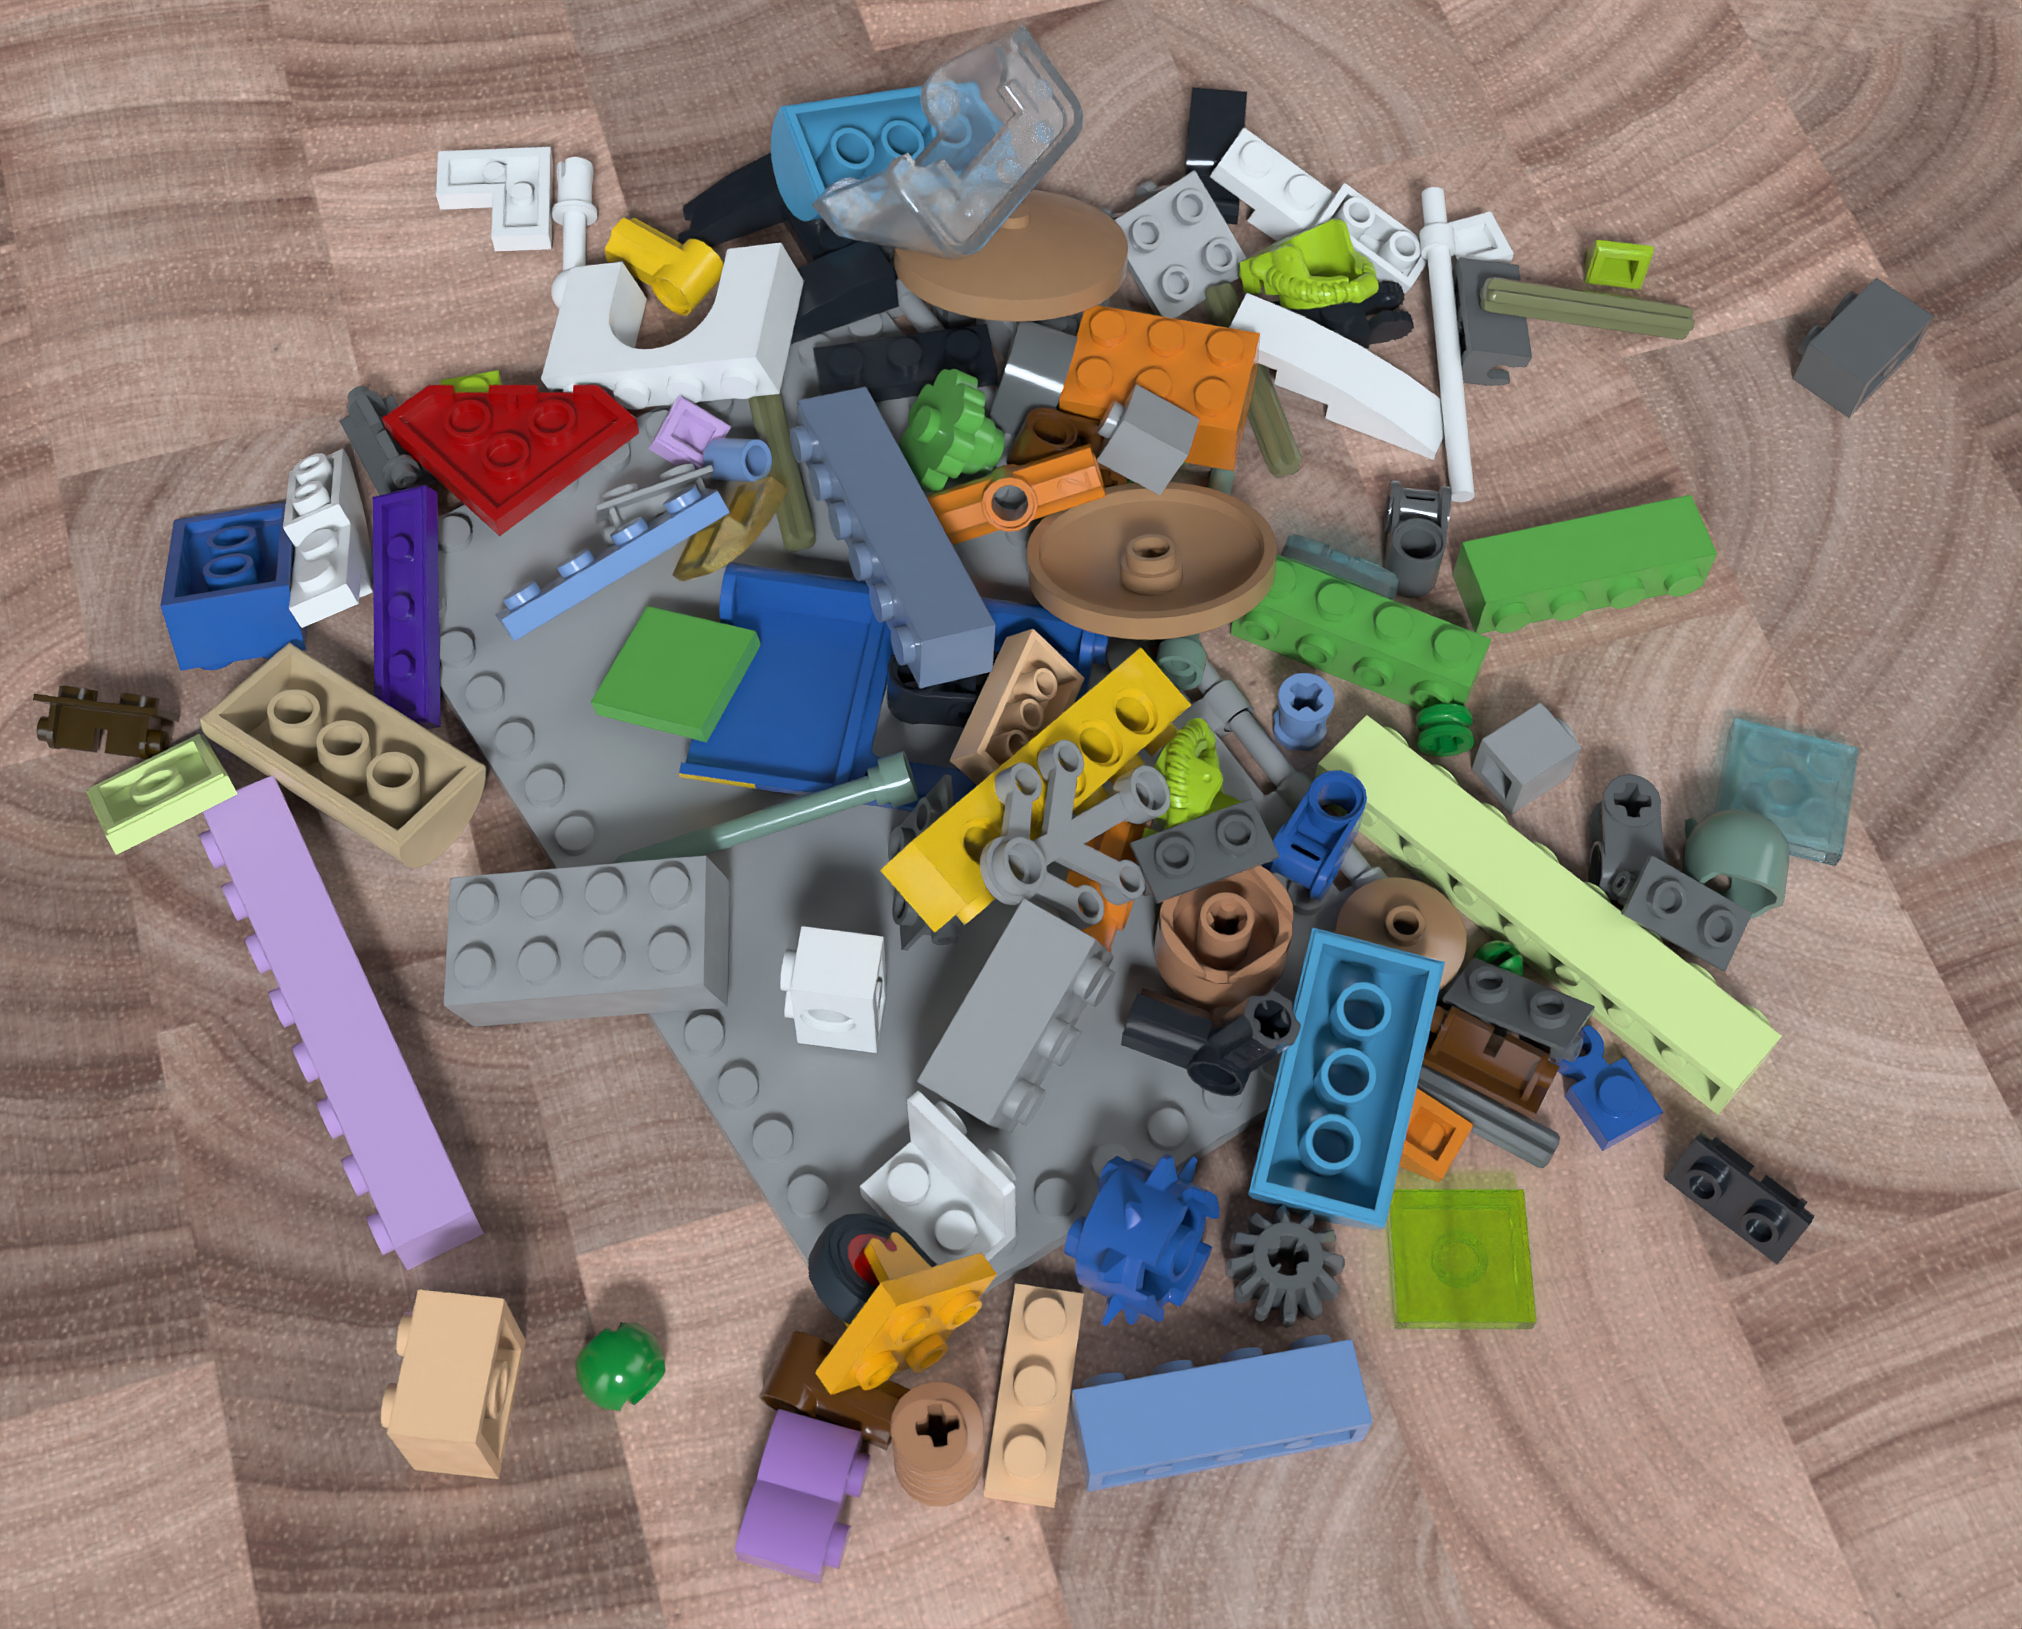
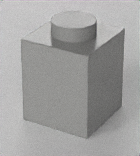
[1097,385,1199,495]
[1471,702,1581,815]

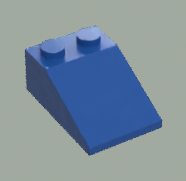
[160,502,307,671]

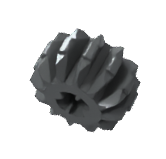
[1225,1204,1345,1328]

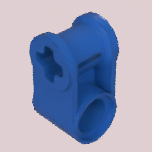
[1262,770,1367,902]

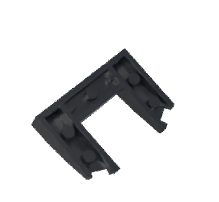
[677,153,899,344]

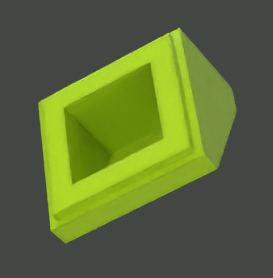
[1584,240,1654,289]

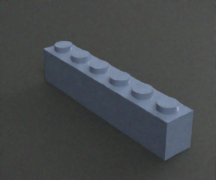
[790,387,995,688]

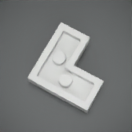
[436,147,553,251]

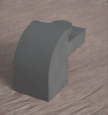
[988,316,1079,436]

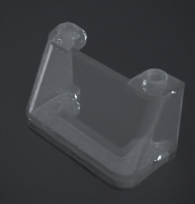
[812,25,1084,260]

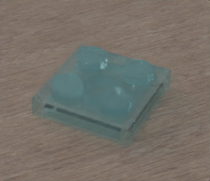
[1714,718,1859,867]

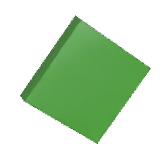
[591,606,761,742]

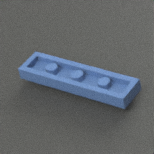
[495,485,730,641]

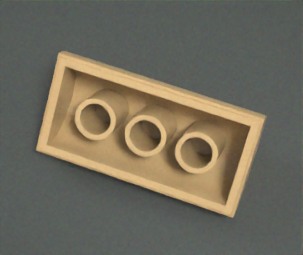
[200,643,486,868]

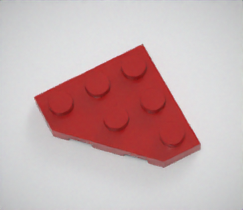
[382,385,639,537]

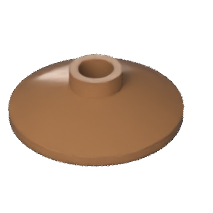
[1334,877,1466,990]

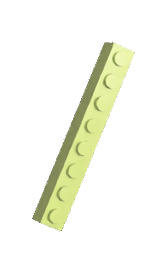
[1314,715,1782,1115]

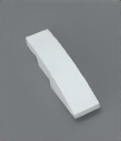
[1229,293,1445,460]

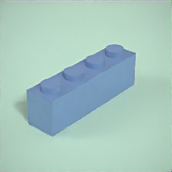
[1070,1335,1373,1492]

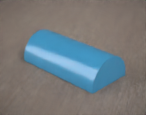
[771,78,1020,221]
[1248,928,1445,1230]

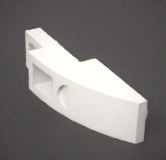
[1210,128,1428,293]
[283,449,373,628]

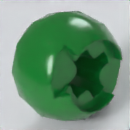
[575,1322,666,1411]

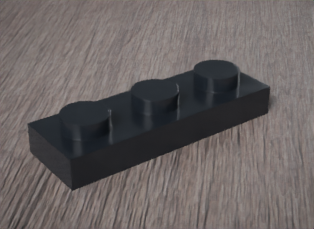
[813,324,997,402]

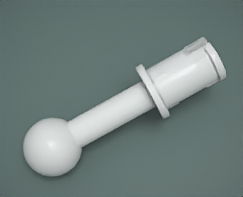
[551,157,597,309]

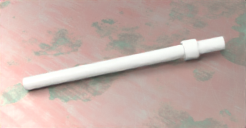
[1419,187,1475,502]

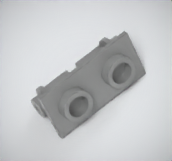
[594,463,719,547]

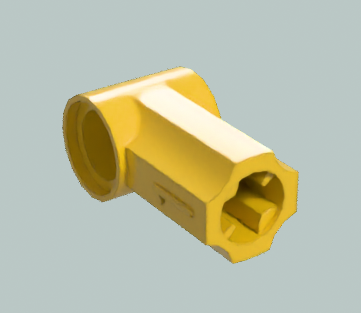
[604,217,724,316]

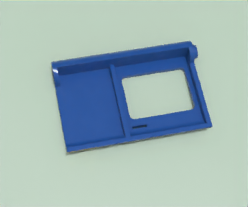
[678,562,1109,812]

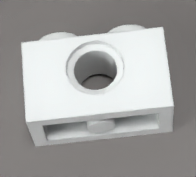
[780,926,887,1053]

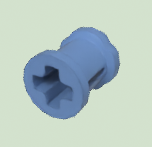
[1273,673,1335,751]

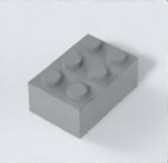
[916,898,1115,1133]

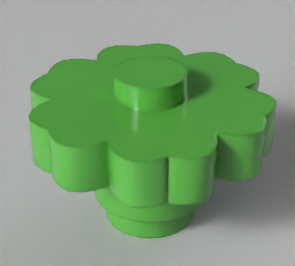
[899,369,1005,492]

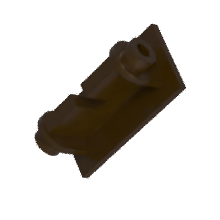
[33,686,180,760]

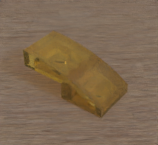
[672,476,789,582]

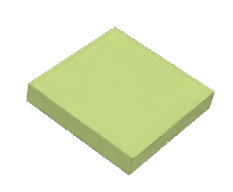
[86,734,237,855]

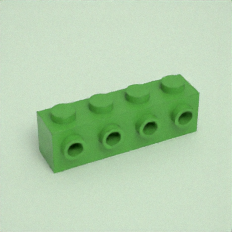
[1230,554,1492,710]

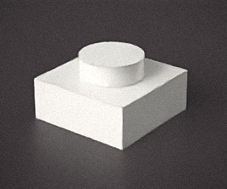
[1447,211,1514,270]

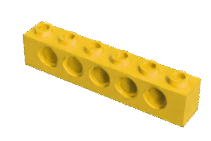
[880,647,1191,933]

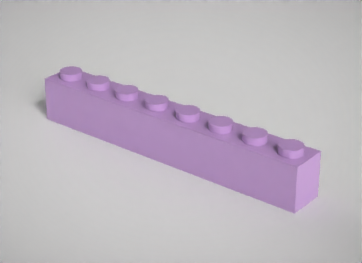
[199,776,484,1270]

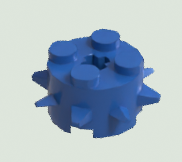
[1064,1153,1220,1326]

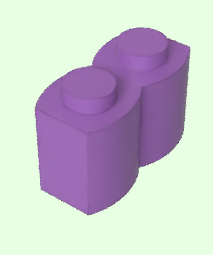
[734,1409,872,1584]

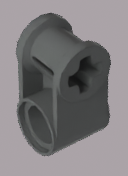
[1383,480,1452,598]
[1588,774,1667,900]

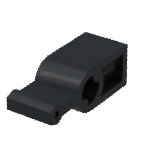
[1184,87,1247,225]

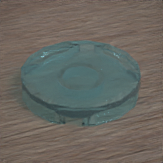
[1280,534,1400,600]

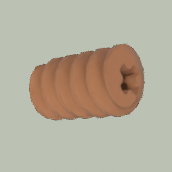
[891,1381,984,1507]

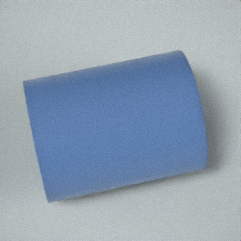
[704,438,772,482]

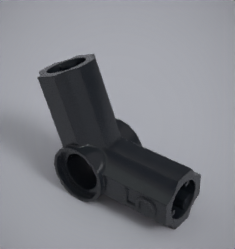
[1121,988,1301,1097]

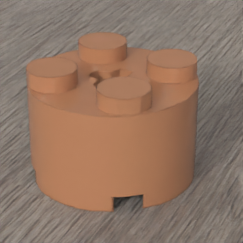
[1154,866,1293,1013]

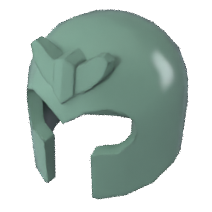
[1682,809,1790,919]

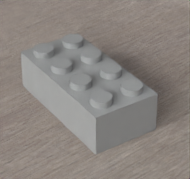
[444,855,729,1027]

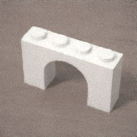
[541,243,804,410]

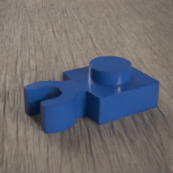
[1549,1025,1663,1151]

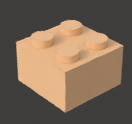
[381,1289,526,1479]

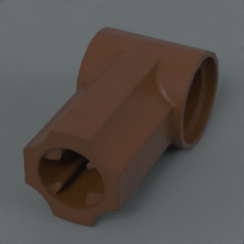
[758,1330,911,1451]

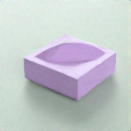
[648,395,731,470]

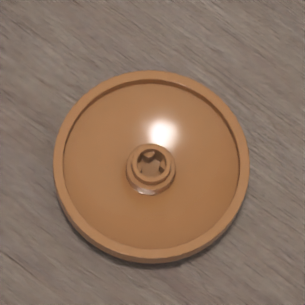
[894,188,1128,322]
[1026,482,1276,640]

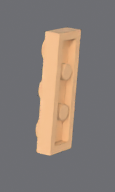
[984,1284,1084,1508]

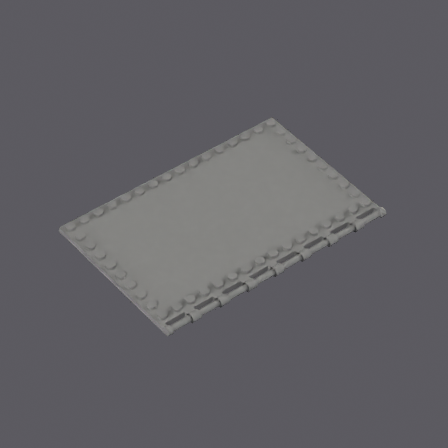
[371,279,1463,1329]

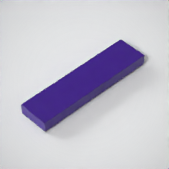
[373,485,441,730]

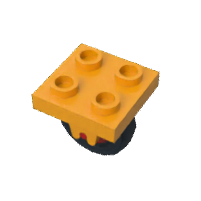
[808,1213,997,1395]

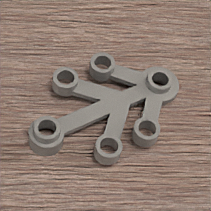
[980,740,1171,930]

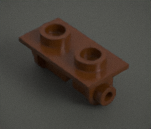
[1422,1005,1560,1120]

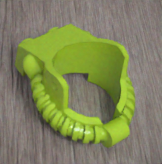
[1239,218,1379,309]
[1142,718,1242,838]

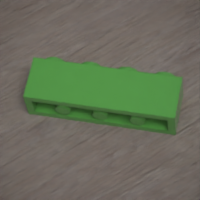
[1452,495,1717,634]

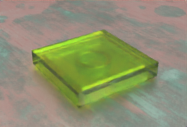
[1387,1189,1537,1329]

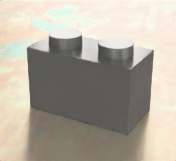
[1793,277,1933,418]

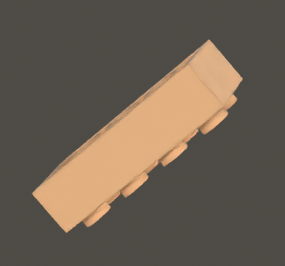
[949,629,1085,786]

